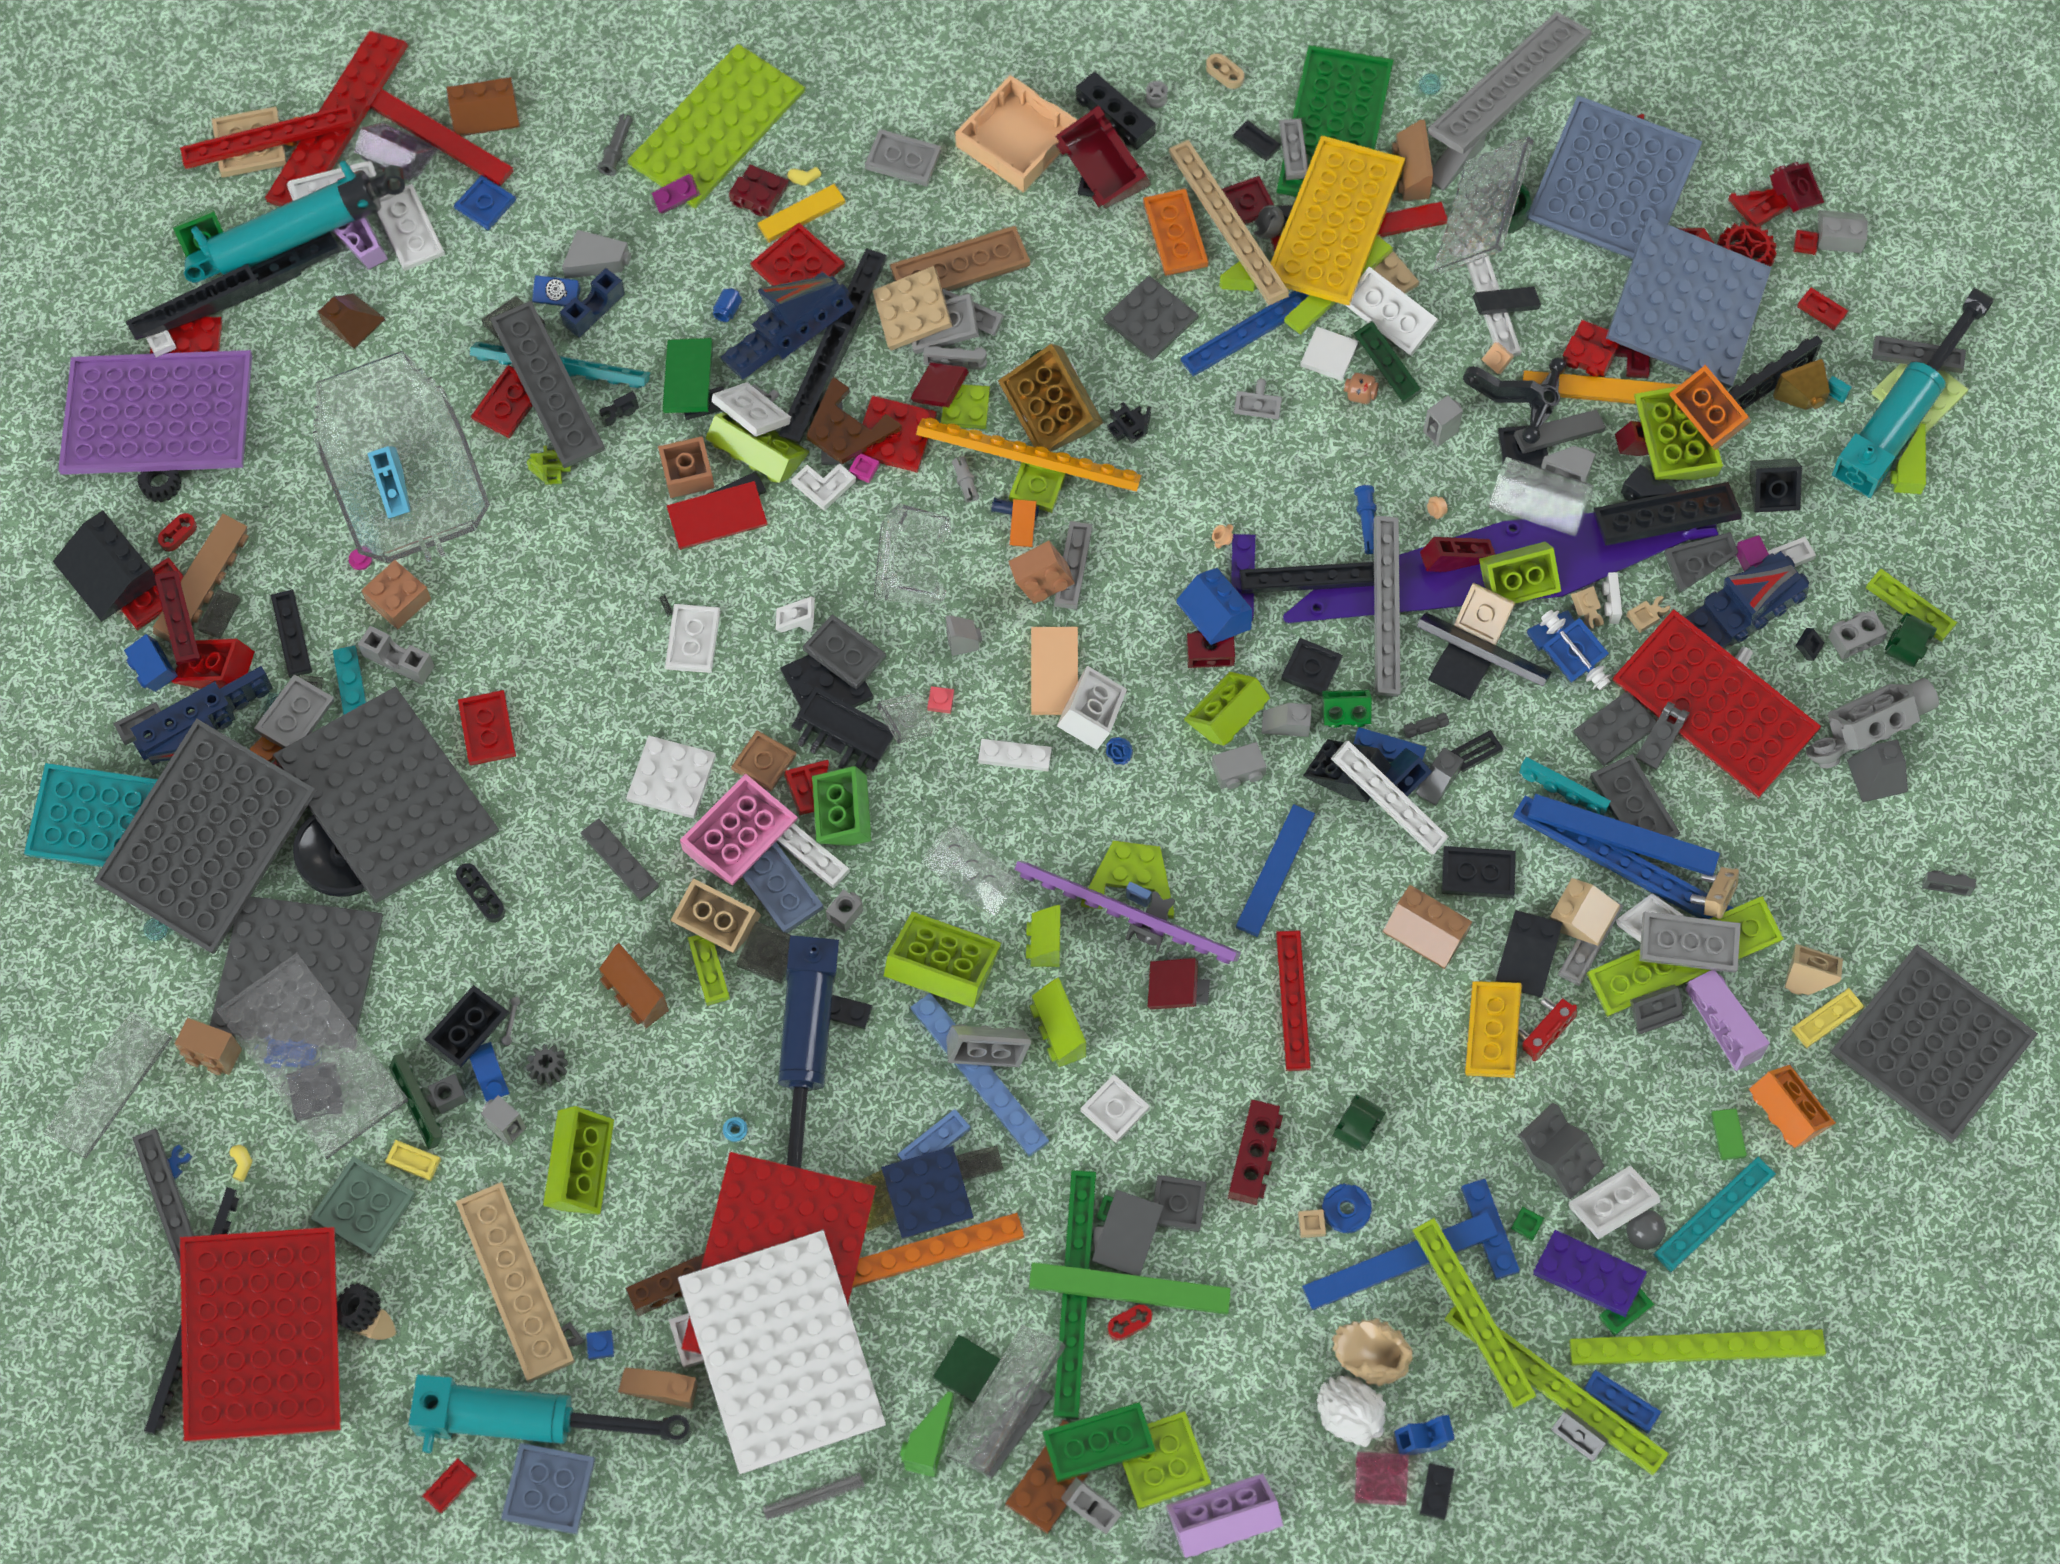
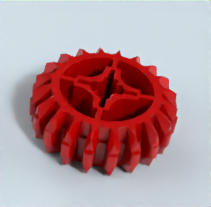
[1717,221,1777,267]

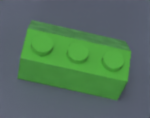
[812,766,872,846]

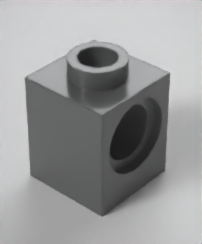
[427,1074,468,1114]

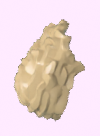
[1332,1318,1413,1386]

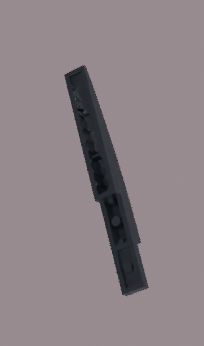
[125,232,340,340]
[778,248,887,444]

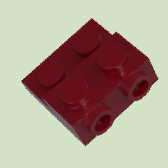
[1769,161,1825,213]
[729,164,789,217]

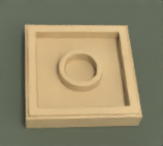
[1454,583,1516,645]

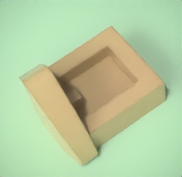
[354,1309,396,1340]

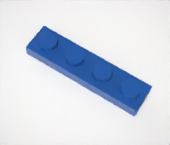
[1461,1179,1520,1280]

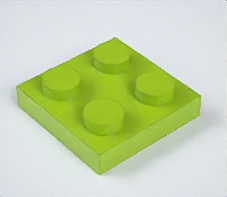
[941,384,990,429]
[1009,462,1067,513]

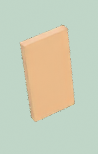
[1031,627,1078,715]

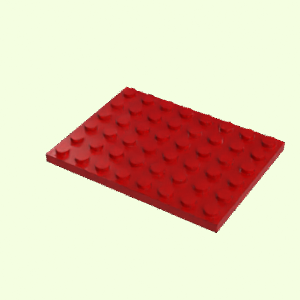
[681,1152,876,1355]
[180,1227,341,1442]

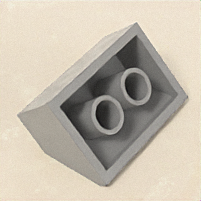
[946,1024,1031,1067]

